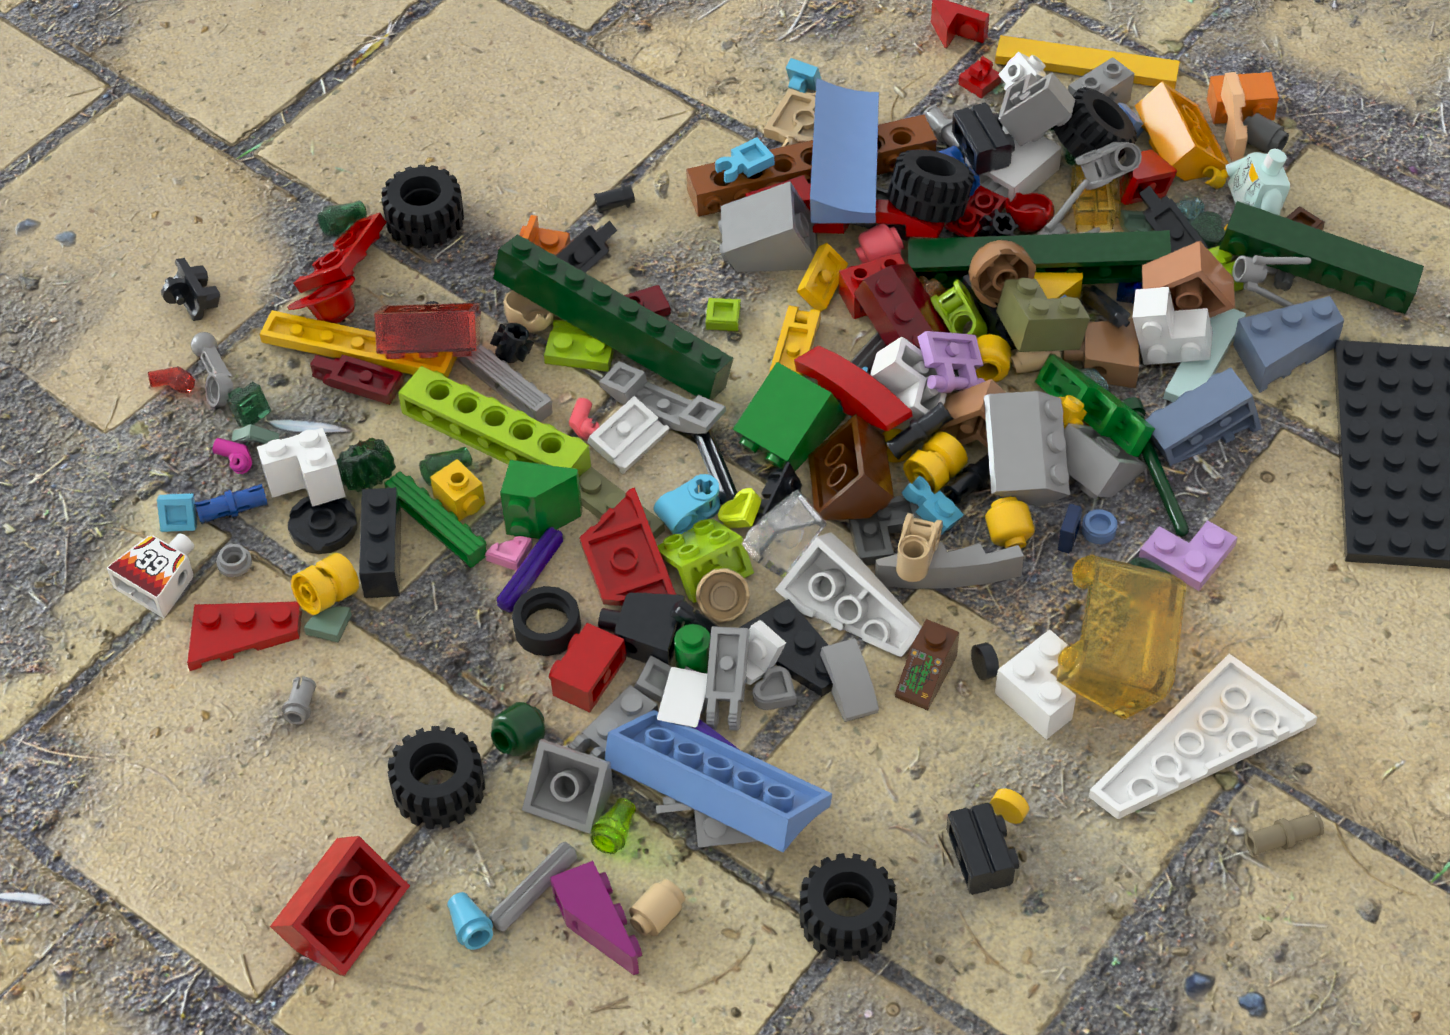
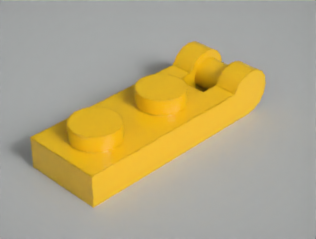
[770,305,821,377]

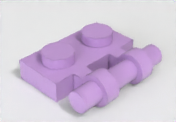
[918,331,985,393]

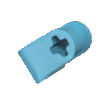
[653,474,720,534]

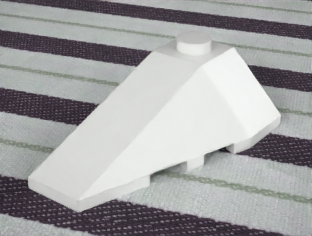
[775,532,922,657]

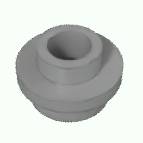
[216,544,252,577]

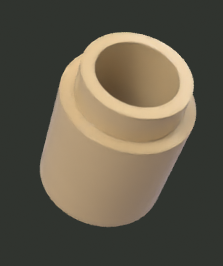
[629,879,685,936]

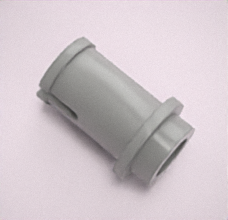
[282,676,316,725]

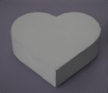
[752,666,797,710]

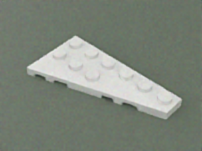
[1089,654,1318,819]

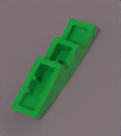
[1035,353,1155,457]

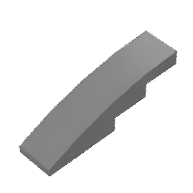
[875,542,1024,589]

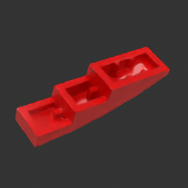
[794,346,913,432]

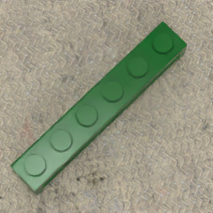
[384,471,487,568]

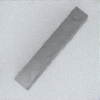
[452,334,553,422]

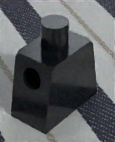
[598,593,685,665]

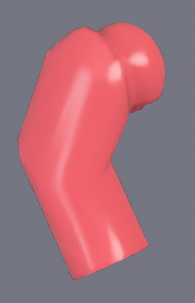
[569,398,600,441]

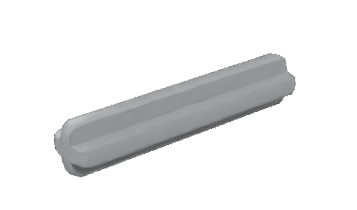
[489,842,577,932]

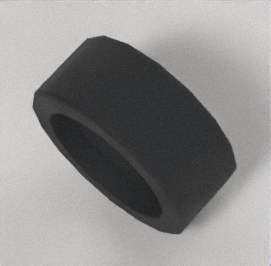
[512,586,581,656]

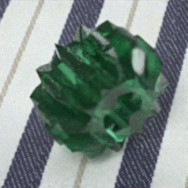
[336,438,396,492]

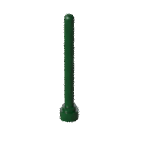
[1122,397,1189,537]

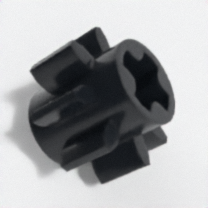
[977,209,1019,237]
[490,323,534,363]

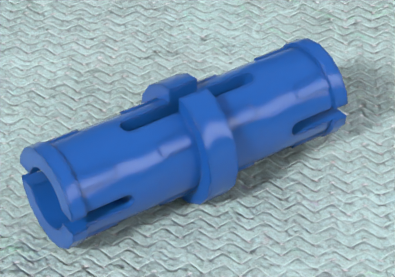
[195,484,268,524]

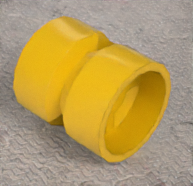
[903,432,968,494]
[291,553,359,615]

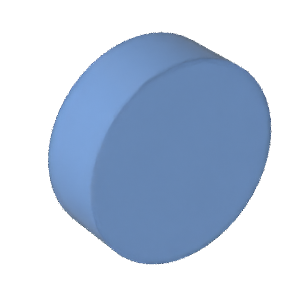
[1081,509,1117,544]

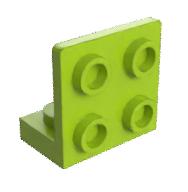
[657,519,754,603]

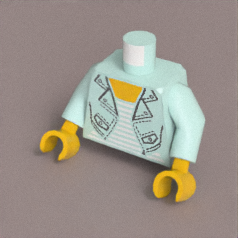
[1202,149,1290,233]

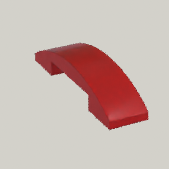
[812,199,944,238]

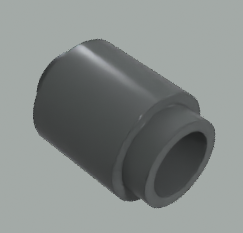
[1243,113,1289,154]

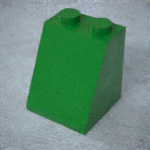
[733,362,847,471]

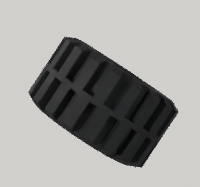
[1054,87,1137,160]
[887,150,974,223]
[381,164,464,248]
[387,726,485,829]
[800,853,897,961]

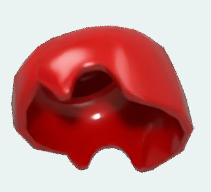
[1005,192,1055,233]

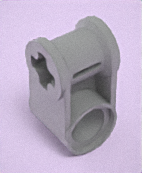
[1075,142,1142,190]

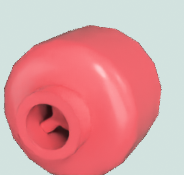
[855,224,905,264]

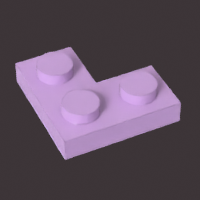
[1139,520,1237,591]

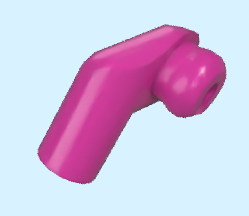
[212,438,253,474]

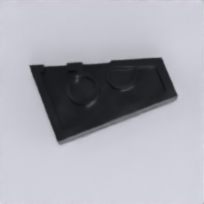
[739,599,833,697]

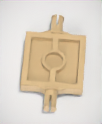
[764,88,816,147]

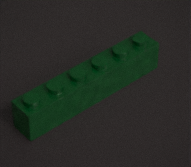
[1219,201,1424,314]

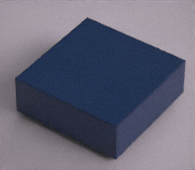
[1058,503,1082,554]

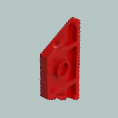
[579,487,676,606]

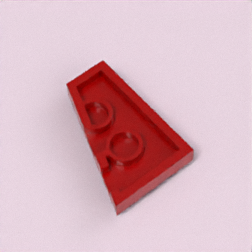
[293,213,387,293]
[187,601,302,671]

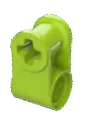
[931,280,987,338]

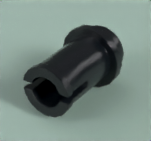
[594,183,635,213]

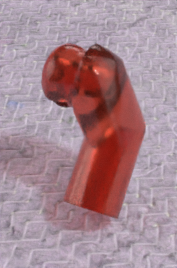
[148,366,195,393]

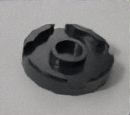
[288,496,357,554]

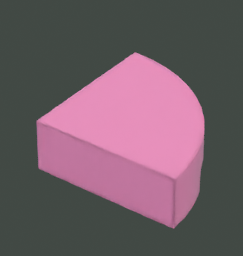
[485,536,533,571]

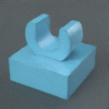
[786,58,822,93]
[157,493,197,532]

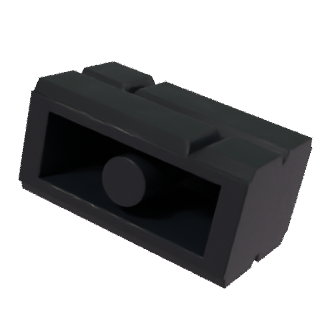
[952,102,1015,175]
[946,802,1019,895]

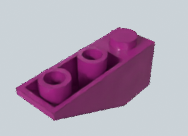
[550,861,642,975]

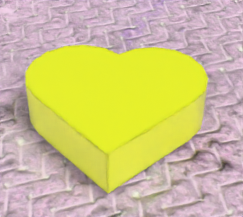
[718,488,761,528]

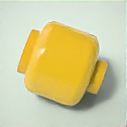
[975,334,1011,382]
[985,496,1035,549]

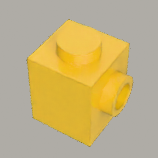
[430,459,486,522]

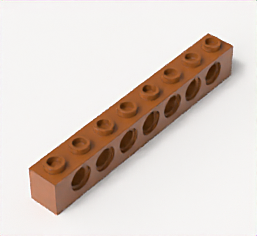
[686,114,937,217]

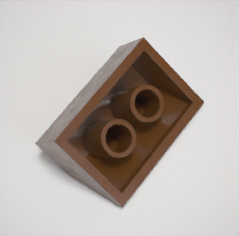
[808,414,894,521]

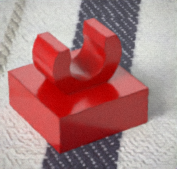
[958,56,1001,99]

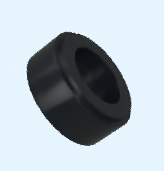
[971,642,999,680]

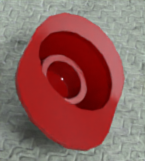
[287,275,355,324]

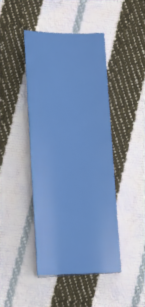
[810,78,879,223]
[605,710,832,852]

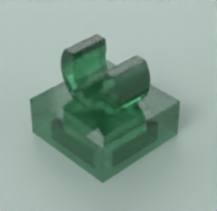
[227,382,271,428]

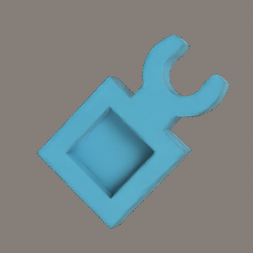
[715,137,775,183]
[901,476,964,535]

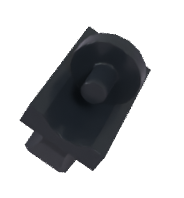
[161,258,220,321]

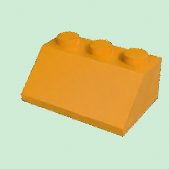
[1134,82,1229,181]

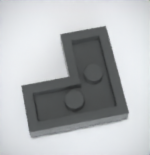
[848,496,921,566]

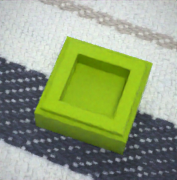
[705,298,741,331]

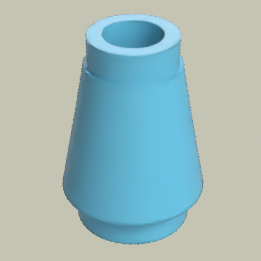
[447,892,493,950]

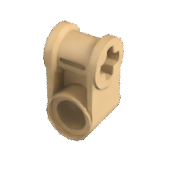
[896,513,943,582]

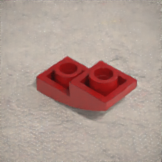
[945,185,1006,237]

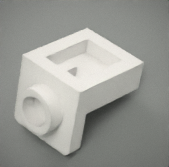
[746,620,786,685]

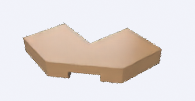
[1221,72,1248,161]

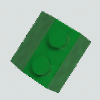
[500,460,582,539]

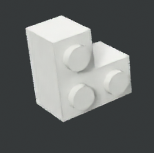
[1132,287,1213,365]
[870,337,947,430]
[257,428,346,507]
[995,629,1076,740]

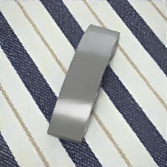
[599,361,726,434]

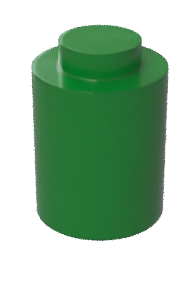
[674,624,711,674]

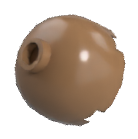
[968,240,1037,307]

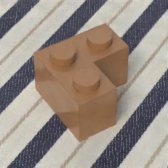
[936,379,1006,449]

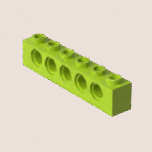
[398,366,591,477]

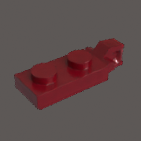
[310,354,404,405]

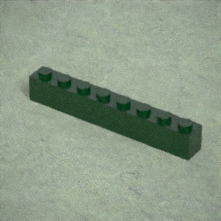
[908,230,1171,289]
[493,234,734,400]

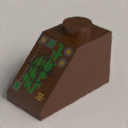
[895,619,959,710]

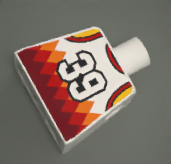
[107,533,194,618]

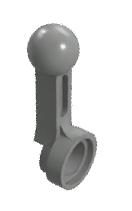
[191,332,234,407]

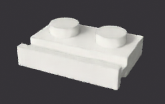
[587,396,670,474]

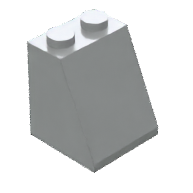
[718,181,818,272]

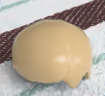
[503,290,555,333]
[696,568,750,623]

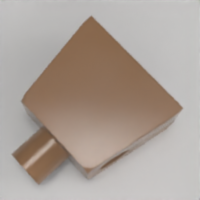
[1062,318,1139,388]

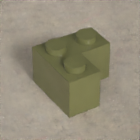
[996,278,1090,352]

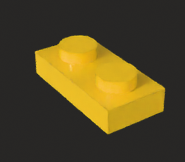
[796,243,848,311]

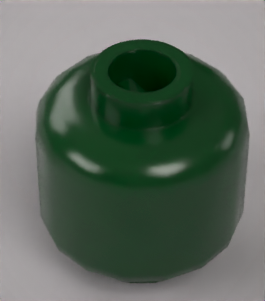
[491,702,545,757]

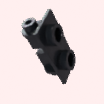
[753,462,802,537]

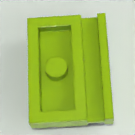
[544,320,615,372]

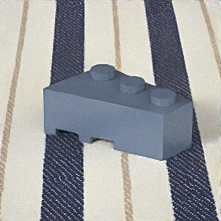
[1233,296,1344,393]
[1145,367,1262,466]

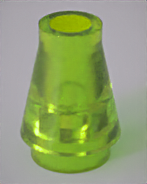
[591,798,636,854]

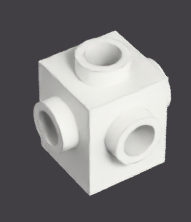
[998,52,1047,90]

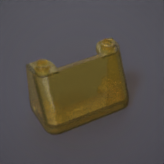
[1056,554,1186,720]

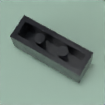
[359,487,401,598]

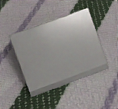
[522,739,613,834]

